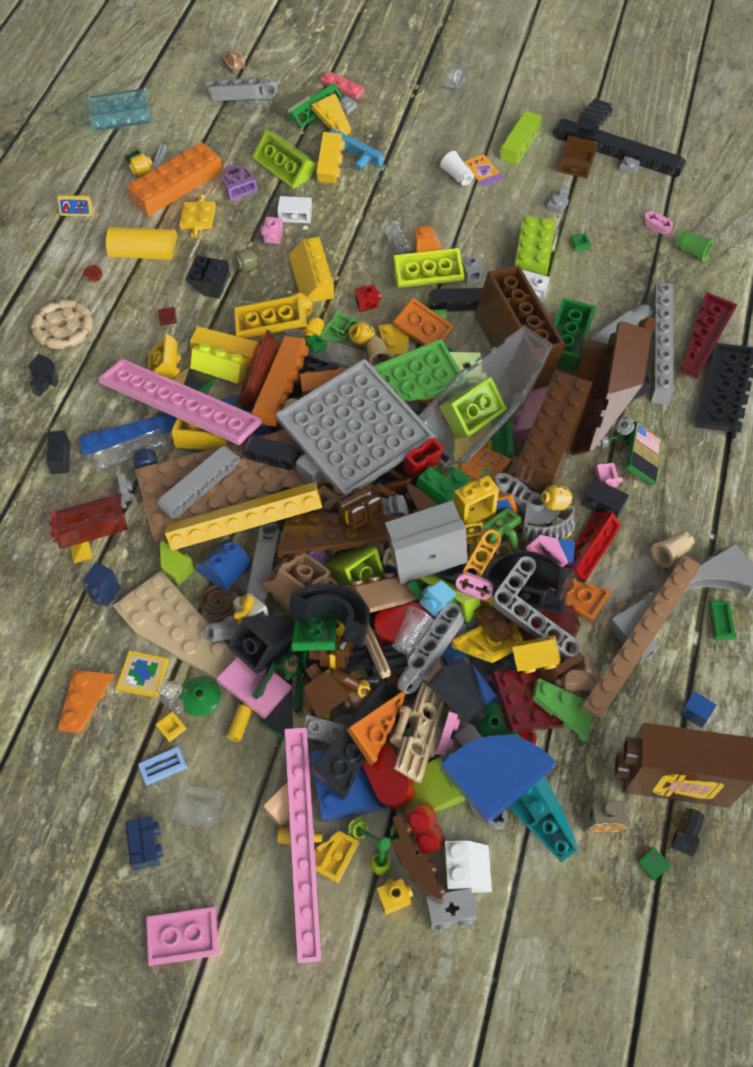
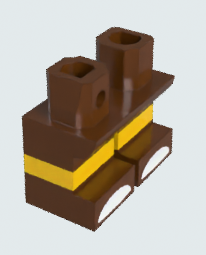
[336,487,384,529]
[309,632,353,669]

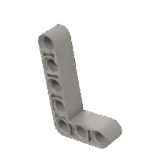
[491,556,580,659]

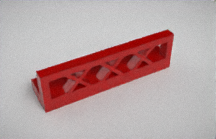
[564,512,621,582]

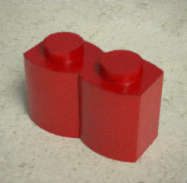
[403,438,444,478]
[406,802,445,854]

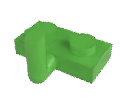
[483,508,521,551]

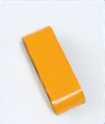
[462,529,501,582]

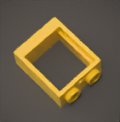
[454,475,499,525]

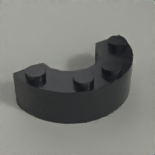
[289,584,370,647]

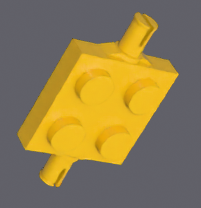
[179,194,216,238]

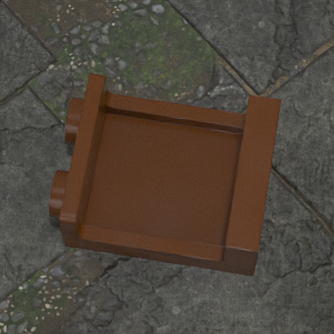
[558,136,598,179]

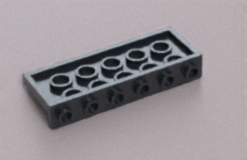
[695,343,753,439]

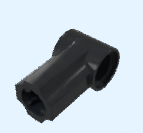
[671,808,705,857]

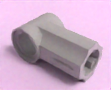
[204,615,240,642]

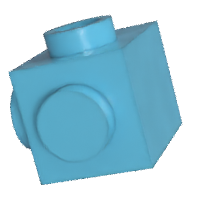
[420,580,456,617]

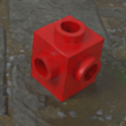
[355,284,381,312]

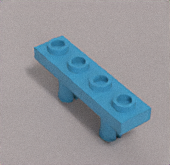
[329,129,384,171]

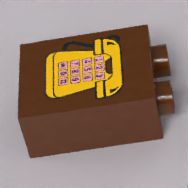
[614,723,753,808]

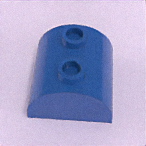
[196,540,251,592]

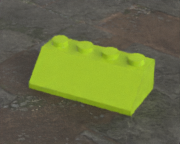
[252,129,318,189]

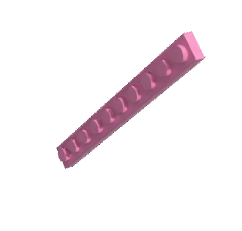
[284,728,321,963]

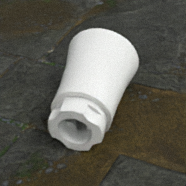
[440,151,474,185]

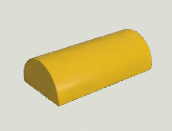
[106,226,177,260]
[234,295,307,339]

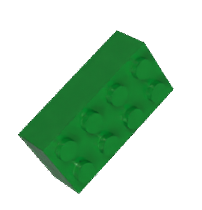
[554,298,596,371]

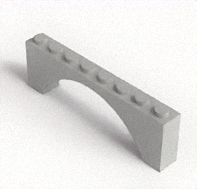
[608,544,753,665]

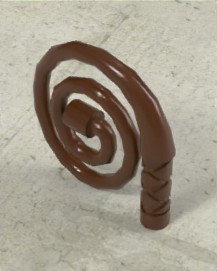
[199,584,244,624]

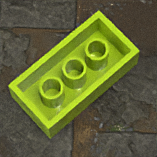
[515,215,555,276]

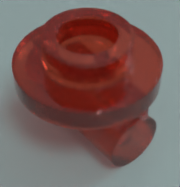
[83,265,103,282]

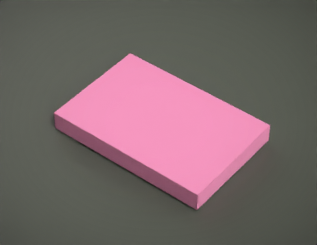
[217,657,292,719]
[146,906,219,966]

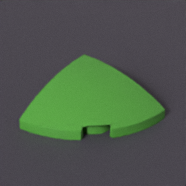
[320,310,360,342]

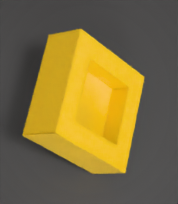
[155,711,186,742]

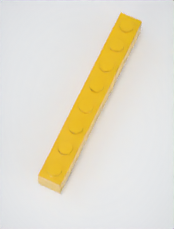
[165,482,322,550]

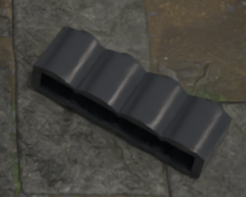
[576,98,613,132]

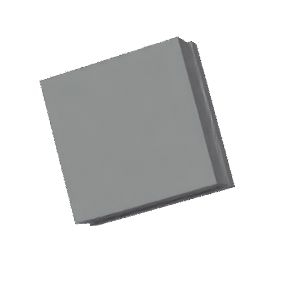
[385,501,468,584]

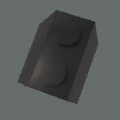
[228,616,295,674]

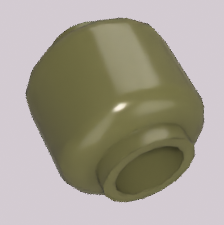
[233,248,258,272]

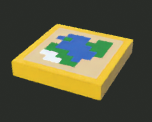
[116,651,169,699]

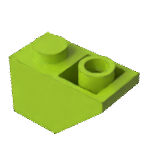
[160,540,194,586]

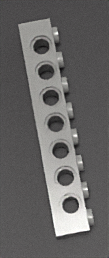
[651,282,673,404]

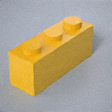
[317,132,345,184]

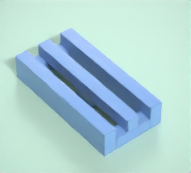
[138,746,187,785]

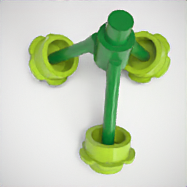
[348,817,412,875]

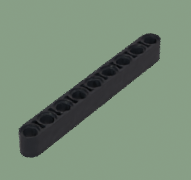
[552,118,686,177]

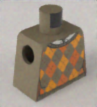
[582,801,627,833]

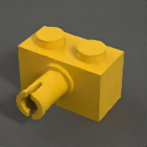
[512,635,561,673]

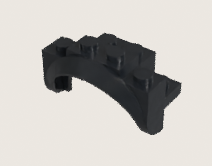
[483,551,575,615]

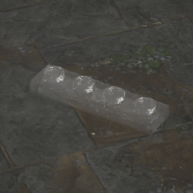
[90,428,167,473]

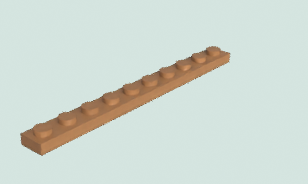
[581,555,702,721]

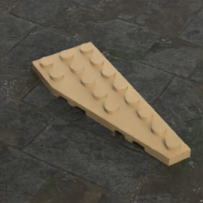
[113,571,238,679]

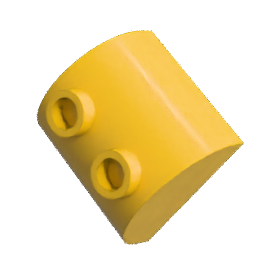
[147,334,181,379]

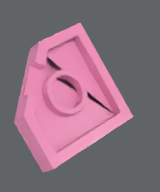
[436,709,460,756]

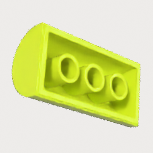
[393,248,464,288]

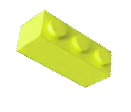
[190,343,248,384]

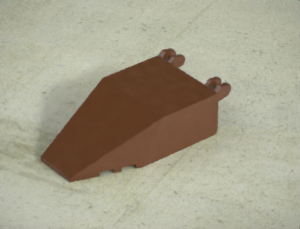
[571,316,656,456]

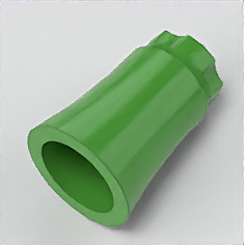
[675,231,714,261]

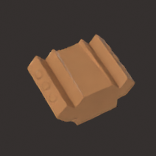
[261,552,337,608]

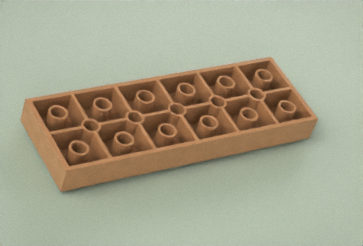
[135,430,373,542]

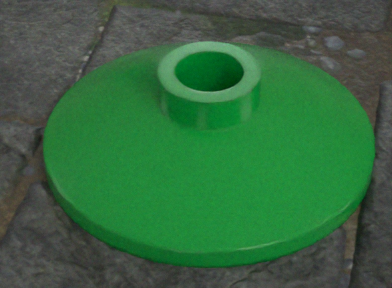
[179,677,221,717]
[476,701,515,738]

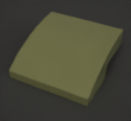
[270,92,310,116]

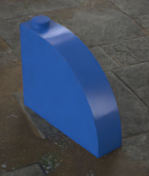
[441,735,556,825]

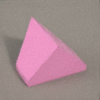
[526,535,568,567]

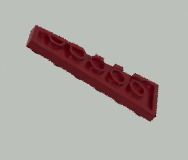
[681,292,738,378]

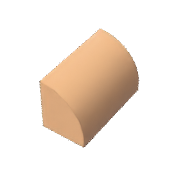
[264,783,312,827]

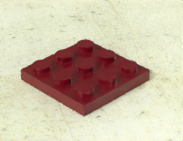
[491,668,564,733]

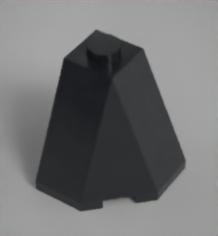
[427,656,488,725]

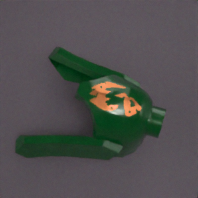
[252,648,304,713]

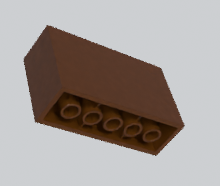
[475,265,565,393]
[515,370,592,494]

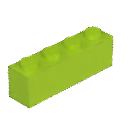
[499,110,542,165]

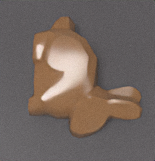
[554,655,599,697]

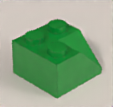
[415,467,471,505]

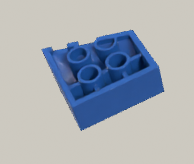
[310,749,387,822]

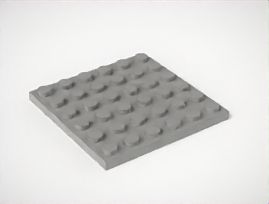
[275,359,435,498]

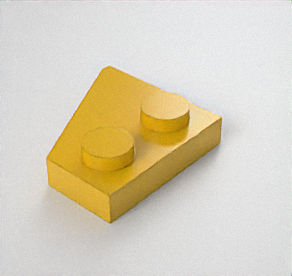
[314,831,359,883]

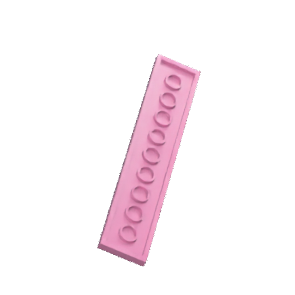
[98,359,262,445]

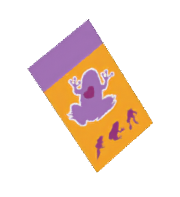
[464,154,504,187]

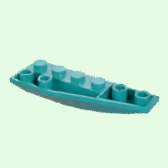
[504,733,579,862]

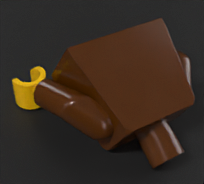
[304,663,370,721]

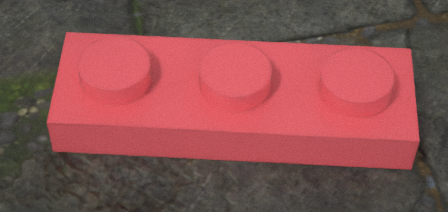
[320,71,364,100]

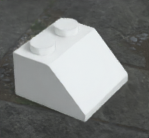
[444,840,492,893]

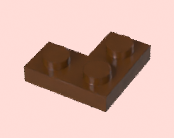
[474,602,519,643]

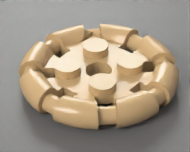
[31,300,93,349]

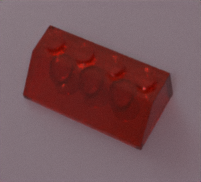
[236,330,280,411]

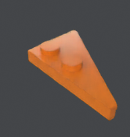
[347,692,406,765]

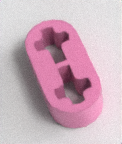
[643,211,673,235]
[456,572,494,600]

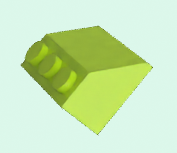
[416,574,481,625]

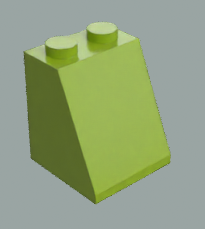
[323,546,384,587]

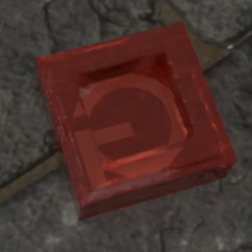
[158,307,178,326]

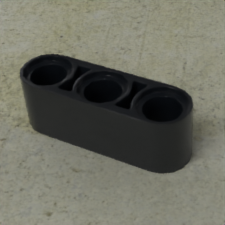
[242,435,300,470]

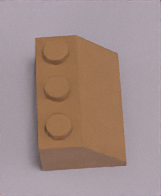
[343,572,418,613]

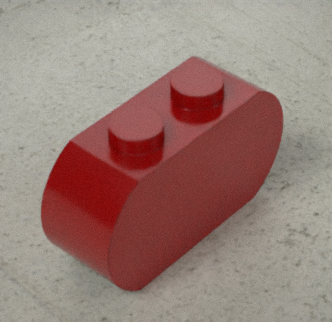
[374,602,436,646]
[363,743,415,810]

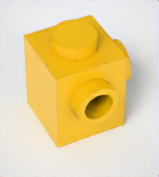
[377,878,413,915]

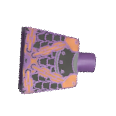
[222,165,257,201]

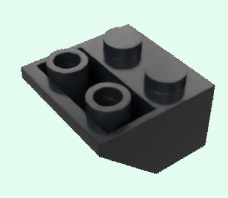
[185,255,230,299]

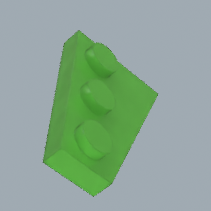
[532,679,592,742]

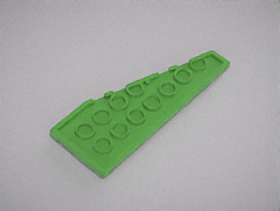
[310,339,466,401]

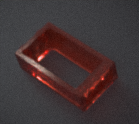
[49,494,128,549]

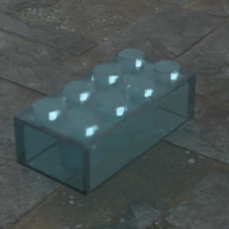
[86,88,153,132]

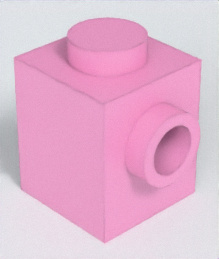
[261,217,283,244]

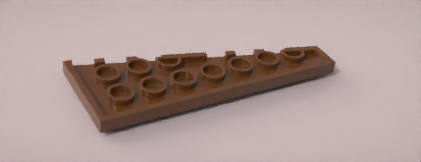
[277,513,407,558]

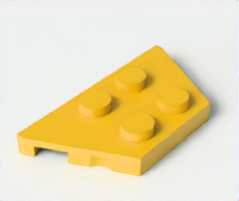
[451,621,523,663]

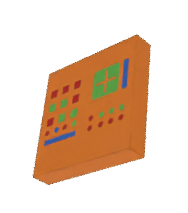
[461,446,512,482]

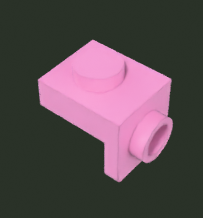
[595,463,623,488]

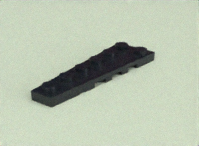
[309,679,398,800]

